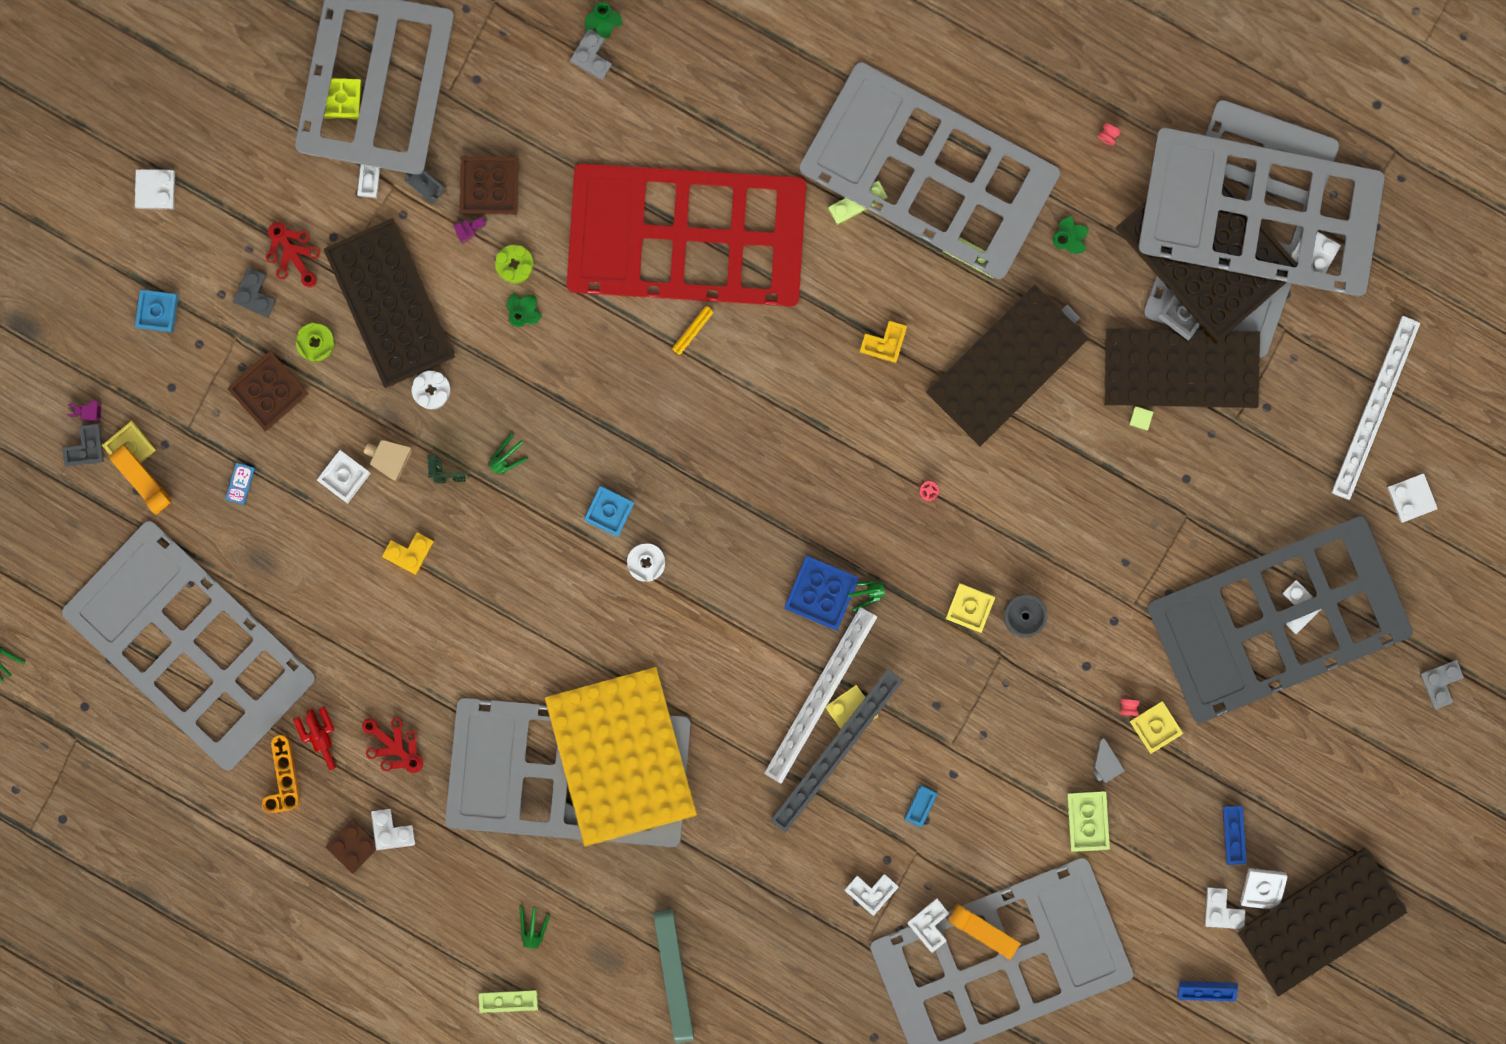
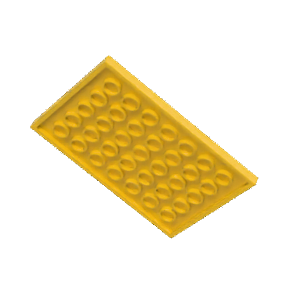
[545,667,697,847]

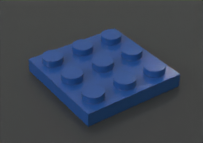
[784,556,859,631]

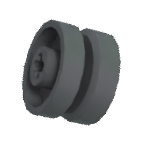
[1003,595,1047,638]

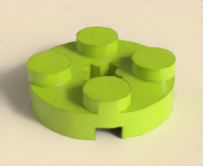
[495,245,534,284]
[296,323,335,362]

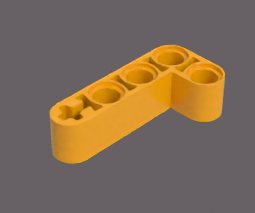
[108,444,172,515]
[262,735,301,813]
[947,904,1021,960]

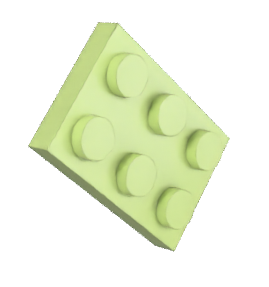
[1067,791,1110,852]

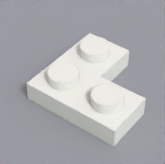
[1282,580,1321,634]
[371,809,415,851]
[845,874,899,916]
[1205,887,1245,929]
[907,898,949,953]

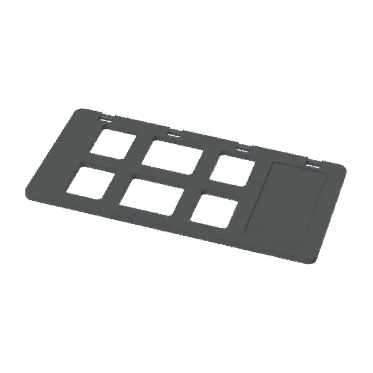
[1148,517,1413,723]

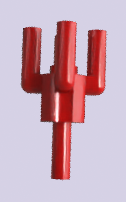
[293,706,336,770]

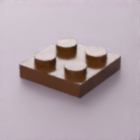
[325,819,376,874]

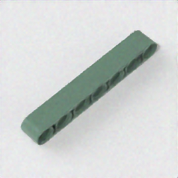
[653,909,694,1044]

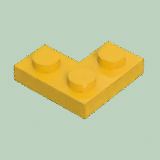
[859,321,907,363]
[382,532,434,575]

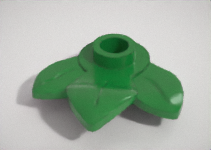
[584,2,622,39]
[1052,217,1089,254]
[507,293,542,327]

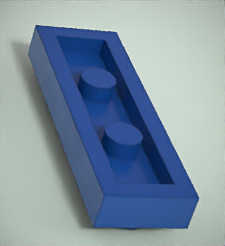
[1222,806,1247,865]
[1177,981,1238,1002]

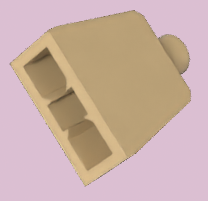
[364,440,413,482]

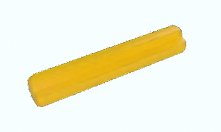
[672,306,713,355]

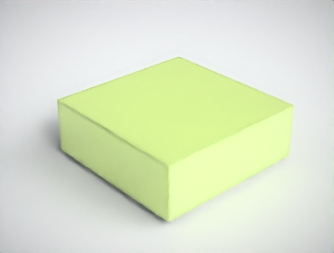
[1129,407,1153,431]

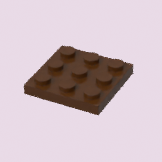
[460,156,519,215]
[227,351,309,432]

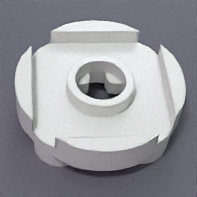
[412,371,451,409]
[627,544,665,582]

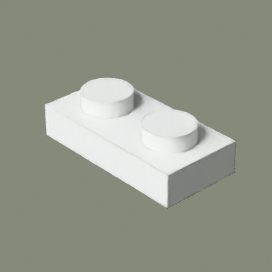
[357,165,381,198]

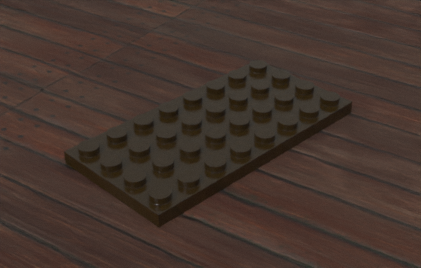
[323,218,455,389]
[926,285,1089,447]
[1104,328,1260,408]
[1236,847,1407,997]

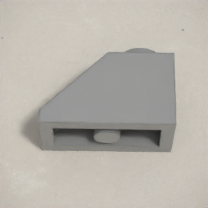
[1093,738,1125,783]

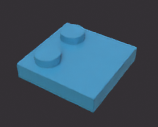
[135,290,179,333]
[584,486,635,537]

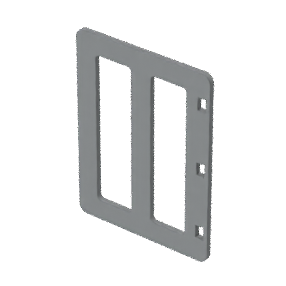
[295,0,454,175]

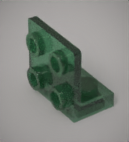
[427,455,470,484]

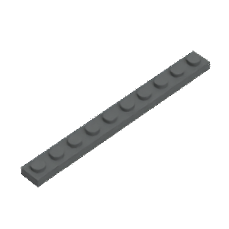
[770,669,903,833]

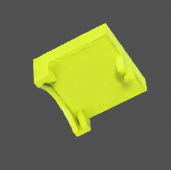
[324,78,362,120]

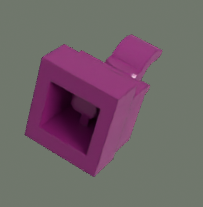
[453,217,486,244]
[67,401,101,422]

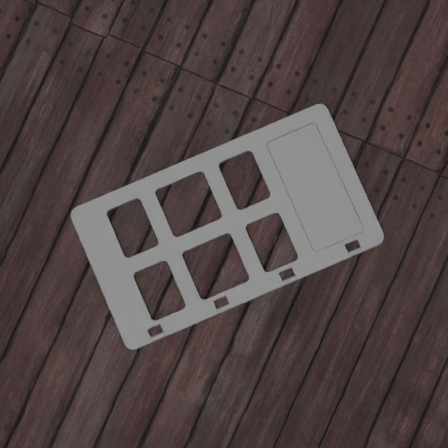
[800,63,1060,279]
[1144,100,1339,358]
[1138,128,1385,297]
[62,521,315,770]
[445,698,691,847]
[870,858,1133,1044]

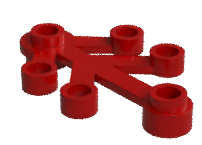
[265,222,320,288]
[362,718,423,773]

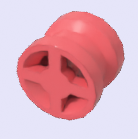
[1097,123,1121,146]
[919,481,939,501]
[1119,699,1140,716]

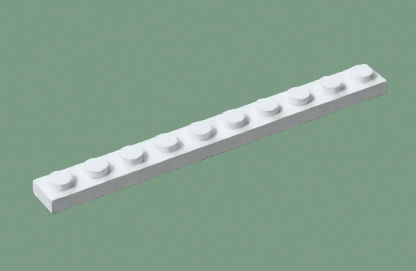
[1331,316,1420,500]
[764,607,877,784]

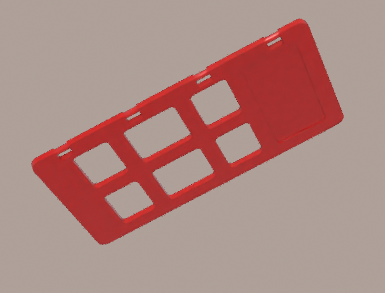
[567,164,806,307]

